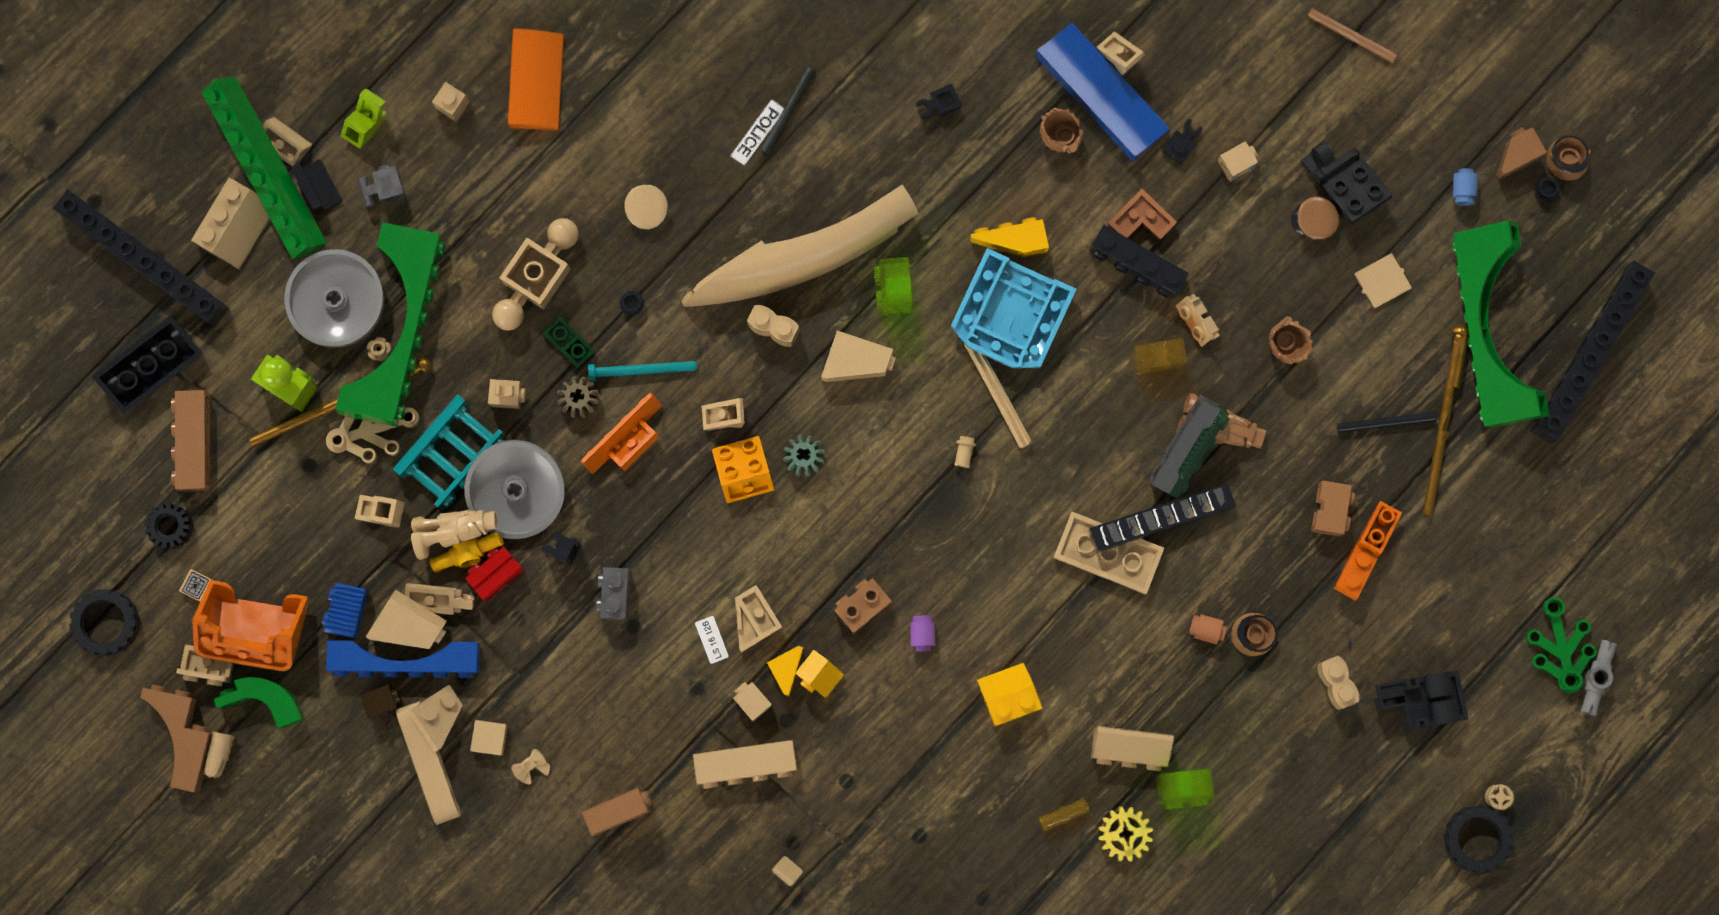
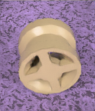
[1484,785,1514,810]

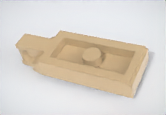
[405,583,475,615]

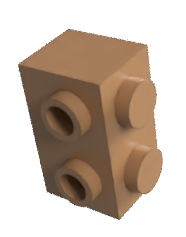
[834,578,892,635]

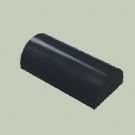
[91,315,203,414]

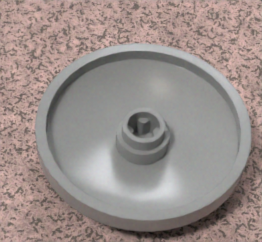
[284,249,384,348]
[465,440,565,539]

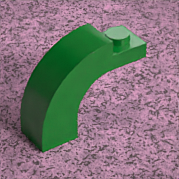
[214,677,306,729]

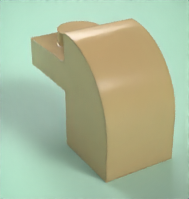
[355,495,405,528]

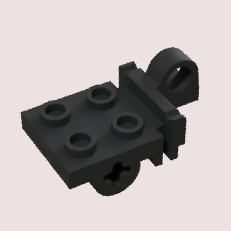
[1301,141,1392,225]
[1374,670,1469,731]

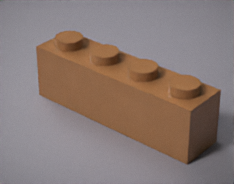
[171,390,210,492]

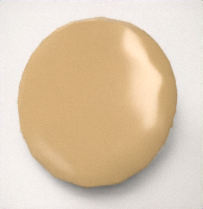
[624,185,668,229]

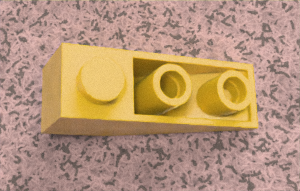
[970,217,1049,257]

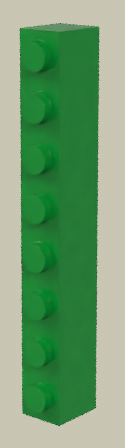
[201,77,327,259]

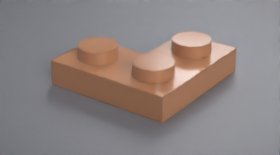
[1107,189,1177,241]

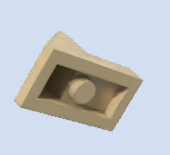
[1096,32,1145,76]
[702,398,745,431]

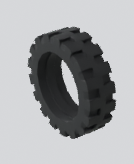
[69,589,140,656]
[1444,806,1514,873]

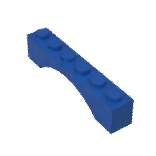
[326,641,480,678]

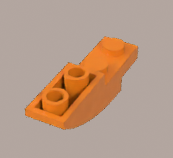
[1333,501,1402,600]

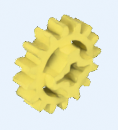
[1098,807,1153,862]

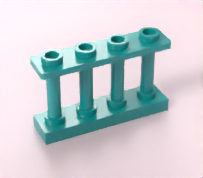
[393,394,505,510]

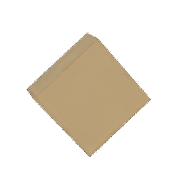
[470,720,508,756]

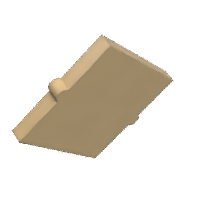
[1354,253,1412,309]

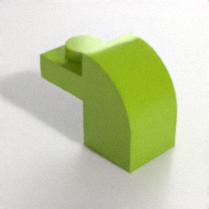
[341,89,387,149]

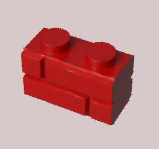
[465,546,525,603]

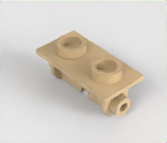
[1176,294,1220,347]

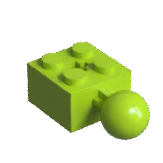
[251,354,318,412]

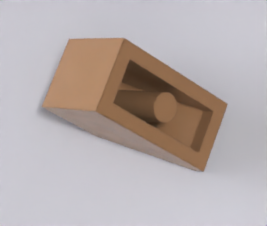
[1496,127,1547,180]

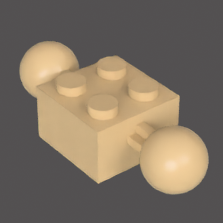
[492,218,579,331]

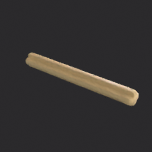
[965,345,1031,448]

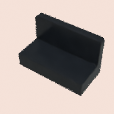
[291,159,343,215]

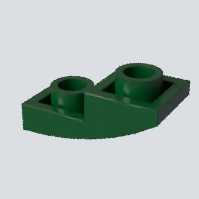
[542,316,595,368]

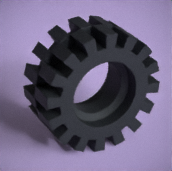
[144,503,193,549]

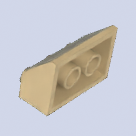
[191,178,270,270]
[1091,727,1174,771]

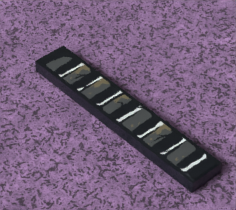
[1088,483,1236,553]

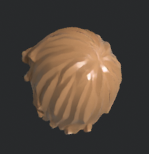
[1040,108,1083,154]
[1268,316,1313,364]

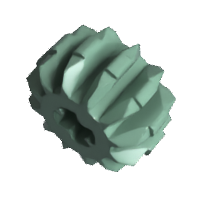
[783,435,825,477]

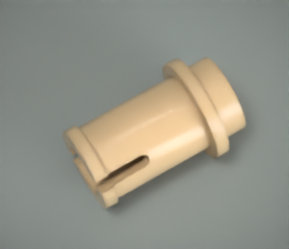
[954,436,976,468]

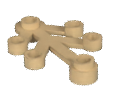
[326,407,420,464]

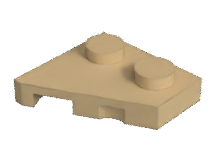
[735,585,782,653]
[408,685,463,752]

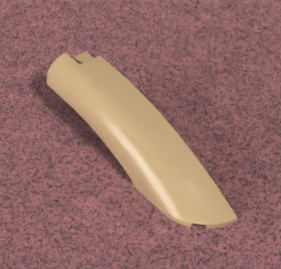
[682,185,918,307]

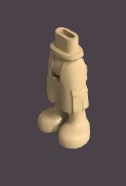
[411,510,498,560]

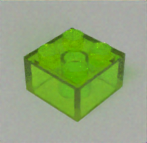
[874,257,912,317]
[1155,768,1215,809]

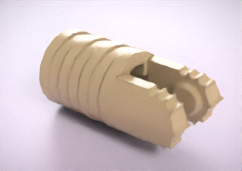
[204,731,235,778]

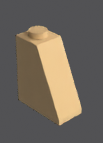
[821,331,896,382]
[366,590,446,649]

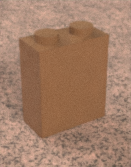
[582,788,653,836]

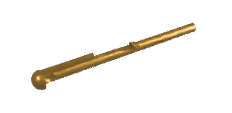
[1422,325,1470,516]
[249,357,431,447]

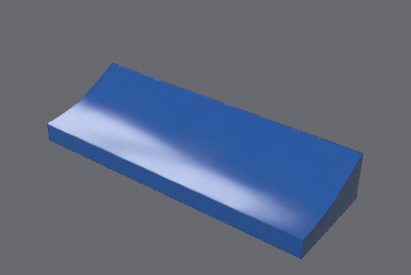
[1036,23,1170,162]

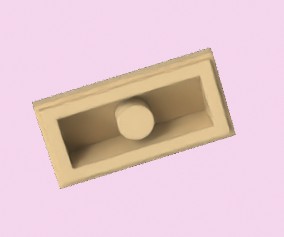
[263,117,312,167]

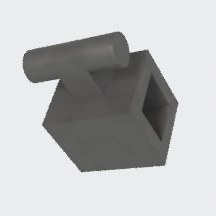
[357,165,407,208]

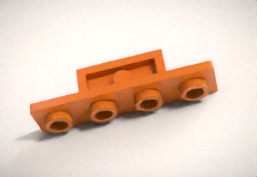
[581,393,662,474]

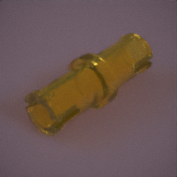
[1038,798,1090,833]

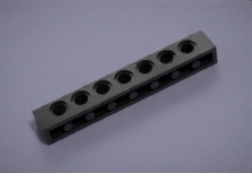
[52,189,229,327]
[1530,260,1655,444]

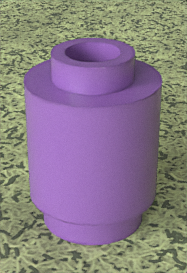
[910,616,936,652]

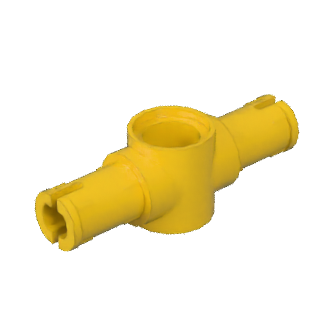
[429,531,504,573]

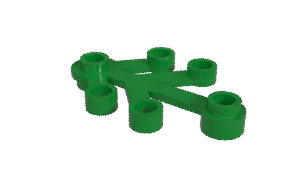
[1526,597,1597,693]

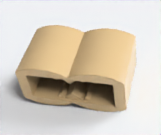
[747,305,800,347]
[1317,656,1359,710]

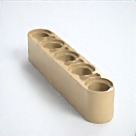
[396,701,461,825]

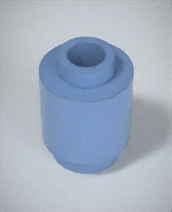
[1453,168,1478,206]

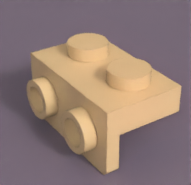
[176,645,234,687]

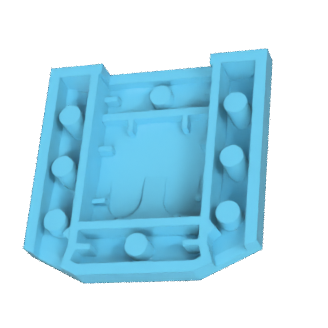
[951,248,1076,368]

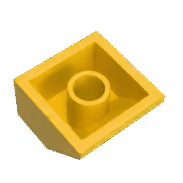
[977,663,1042,727]

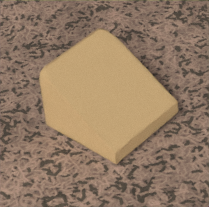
[772,856,803,886]

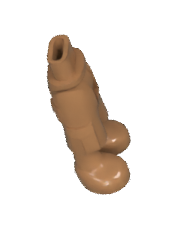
[1176,393,1266,449]

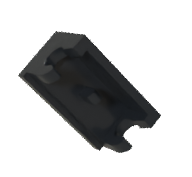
[541,533,581,566]

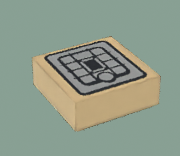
[179,569,212,602]

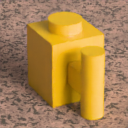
[795,650,844,698]

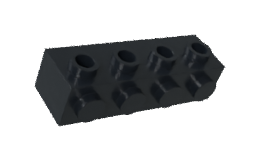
[1089,225,1189,299]

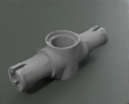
[1580,640,1617,716]

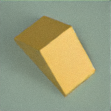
[767,646,803,696]

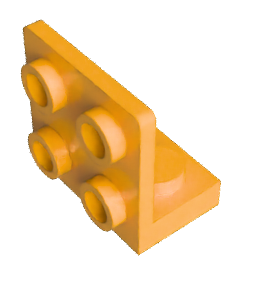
[712,436,774,504]

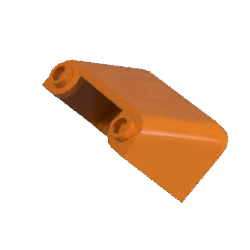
[192,580,308,671]

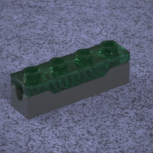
[1149,394,1229,499]

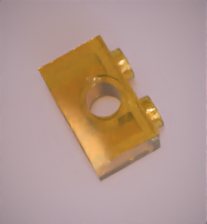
[1132,338,1187,374]

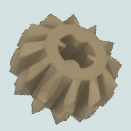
[557,377,599,418]

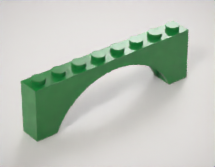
[1452,220,1549,427]
[335,222,445,427]

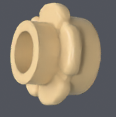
[367,337,391,361]

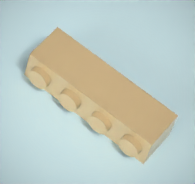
[693,740,797,789]

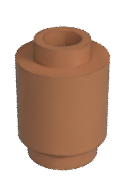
[1189,614,1227,644]

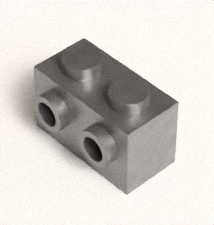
[596,567,631,621]

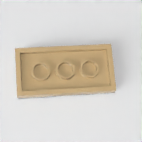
[1053,512,1164,595]

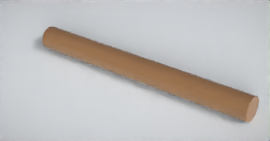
[1307,8,1397,63]

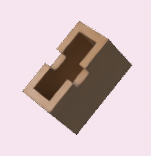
[1311,480,1354,537]

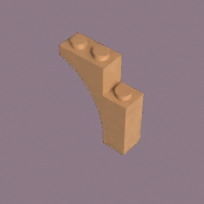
[141,684,212,793]

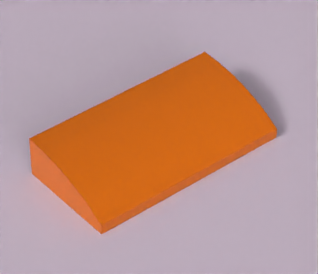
[508,29,564,130]

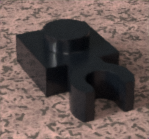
[916,84,962,119]
[1162,119,1202,165]

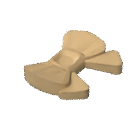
[512,749,550,784]

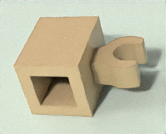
[488,379,526,409]

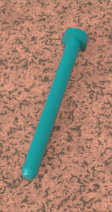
[588,361,697,381]

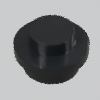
[1534,177,1560,202]
[620,291,644,316]

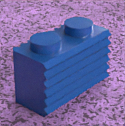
[322,583,368,639]

